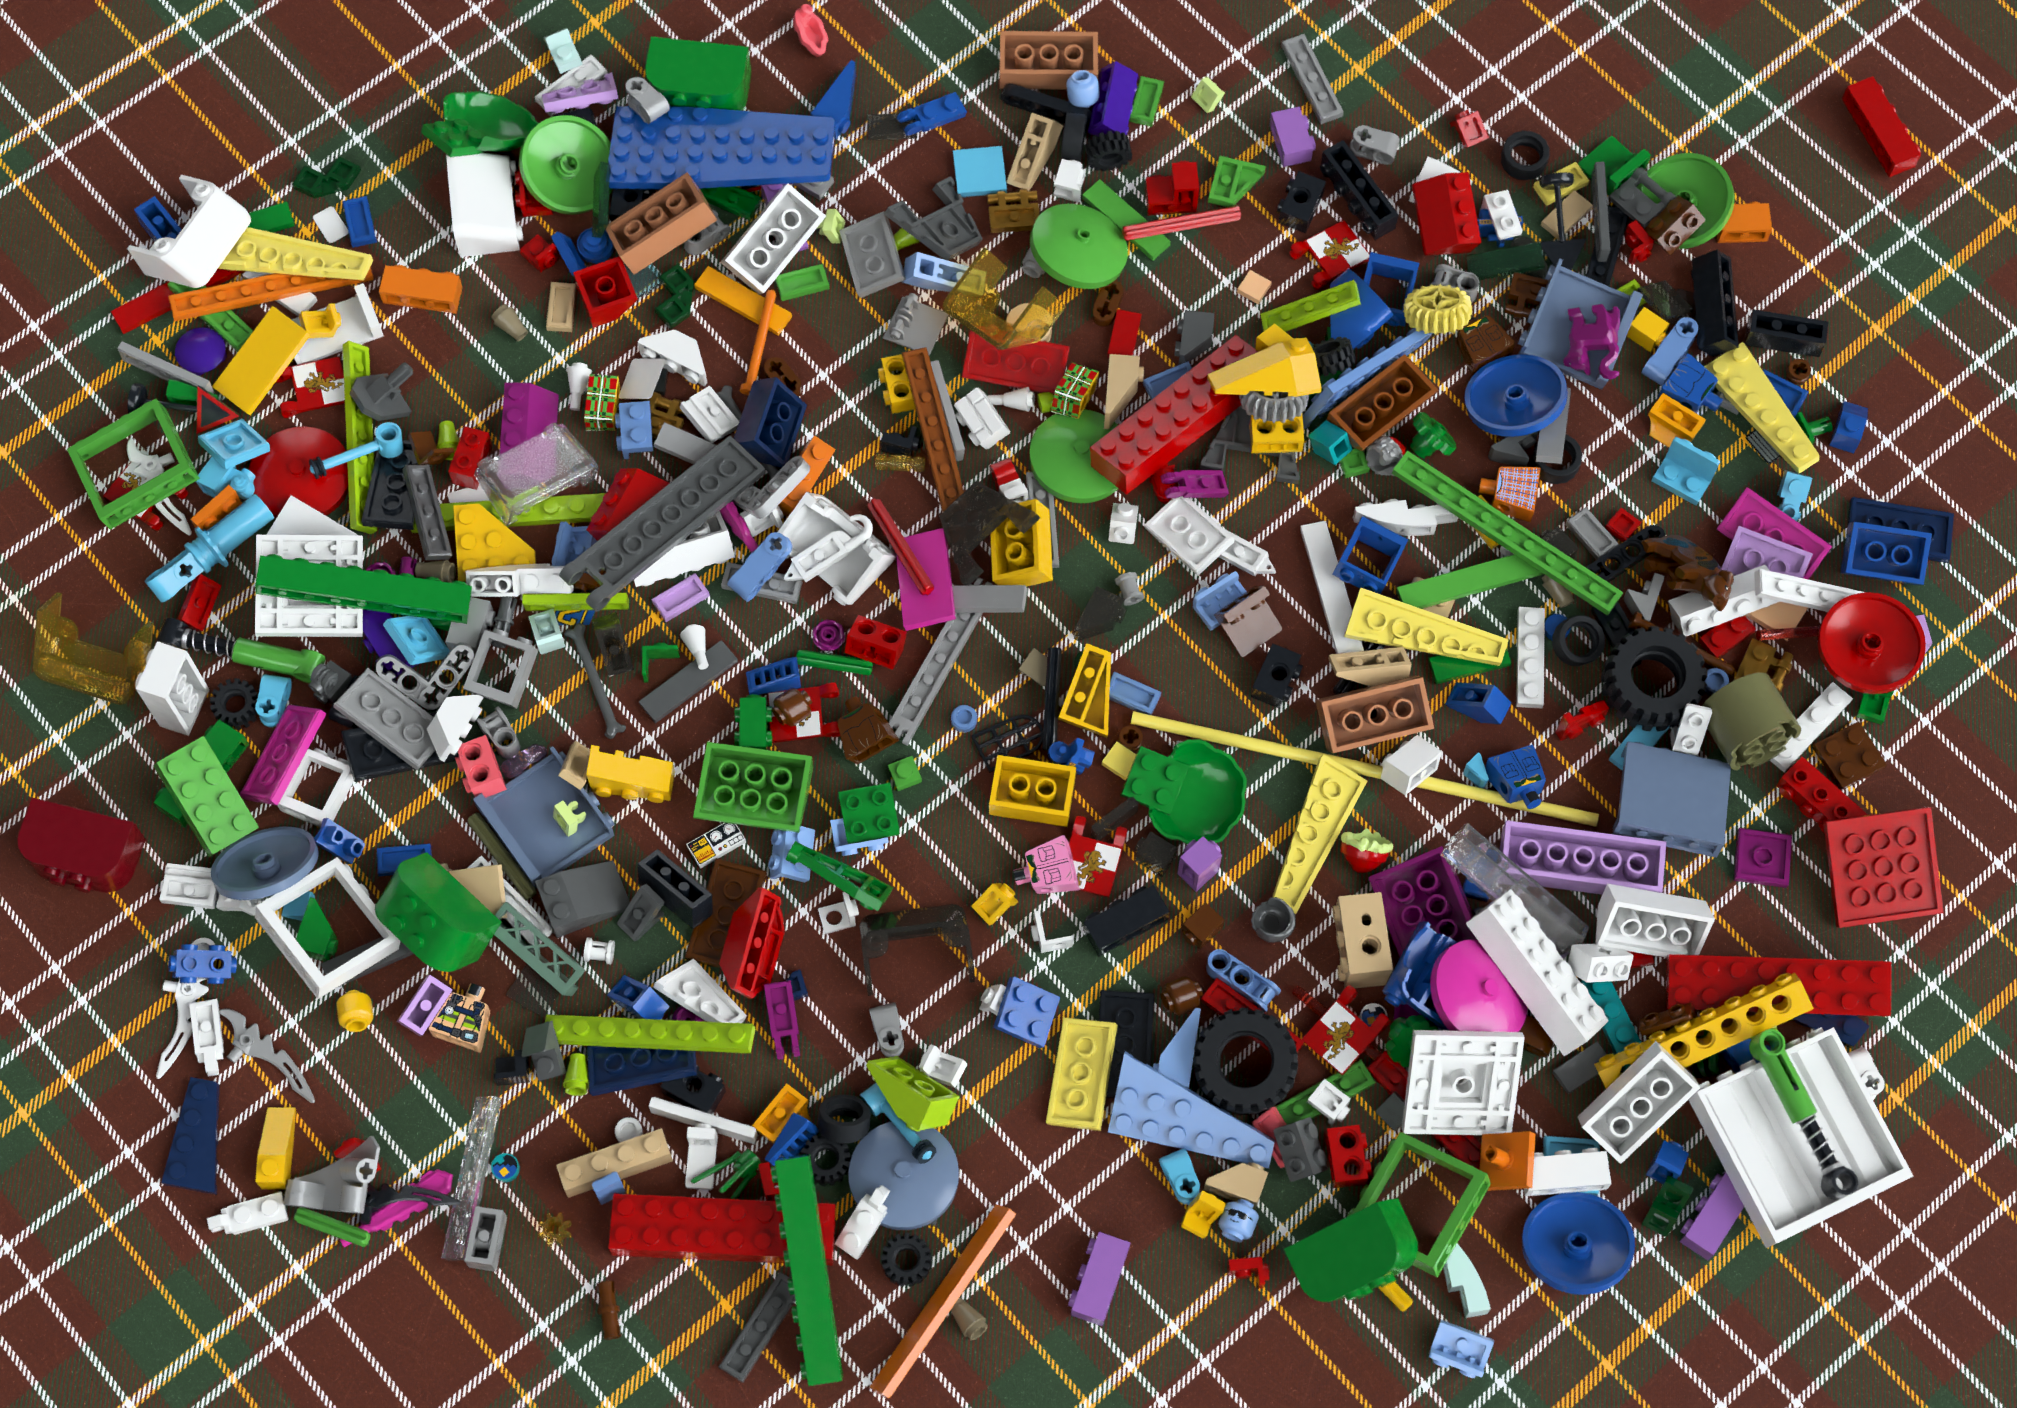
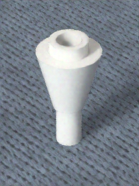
[567,363,592,411]
[987,387,1035,412]
[680,624,709,670]

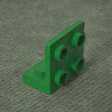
[1578,136,1651,197]
[838,782,900,844]

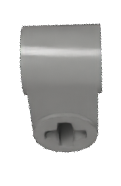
[625,77,670,124]
[1350,125,1400,165]
[684,210,731,255]
[1429,264,1479,303]
[476,706,520,759]
[869,1002,904,1057]

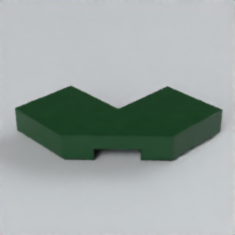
[292,156,361,199]
[655,263,694,330]

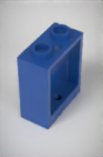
[1364,252,1419,326]
[1332,516,1408,594]

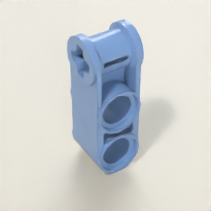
[1641,317,1698,386]
[727,532,792,602]
[1206,949,1281,1013]

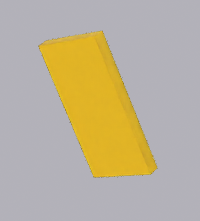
[212,306,311,416]

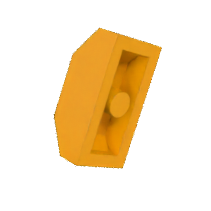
[1648,393,1706,448]
[752,1083,811,1144]

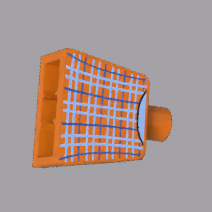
[1478,467,1541,522]

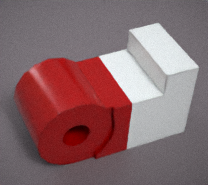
[989,458,1028,506]

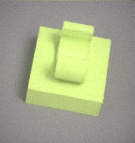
[1191,77,1225,113]
[817,209,845,243]
[553,801,586,837]

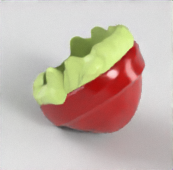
[1340,828,1393,873]

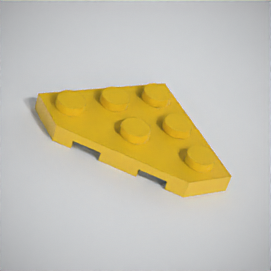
[453,503,536,583]

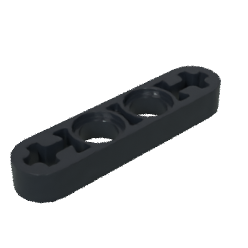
[1000,83,1092,129]
[1586,525,1665,583]

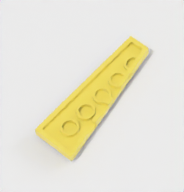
[218,227,373,280]
[1704,342,1819,474]
[1344,588,1509,666]
[1272,754,1367,914]

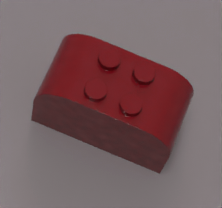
[18,797,146,893]

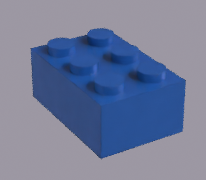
[1840,522,1932,585]

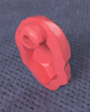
[793,4,828,57]

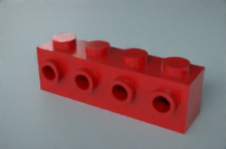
[1842,76,1921,177]
[1776,756,1868,833]

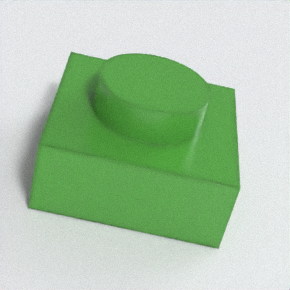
[888,756,922,791]

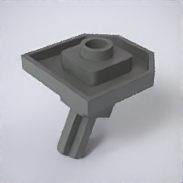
[350,362,413,421]

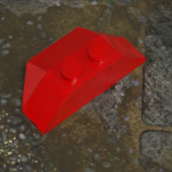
[719,887,785,999]

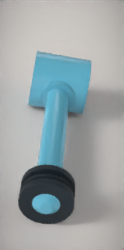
[309,422,404,479]
[860,1083,936,1164]

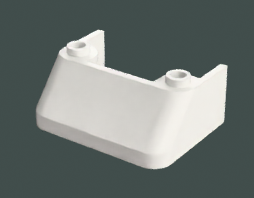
[127,175,251,288]

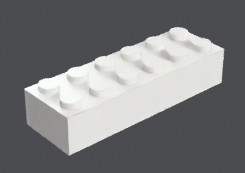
[1466,889,1609,1056]

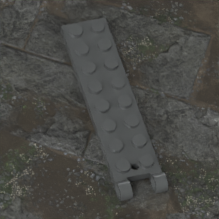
[559,436,765,612]

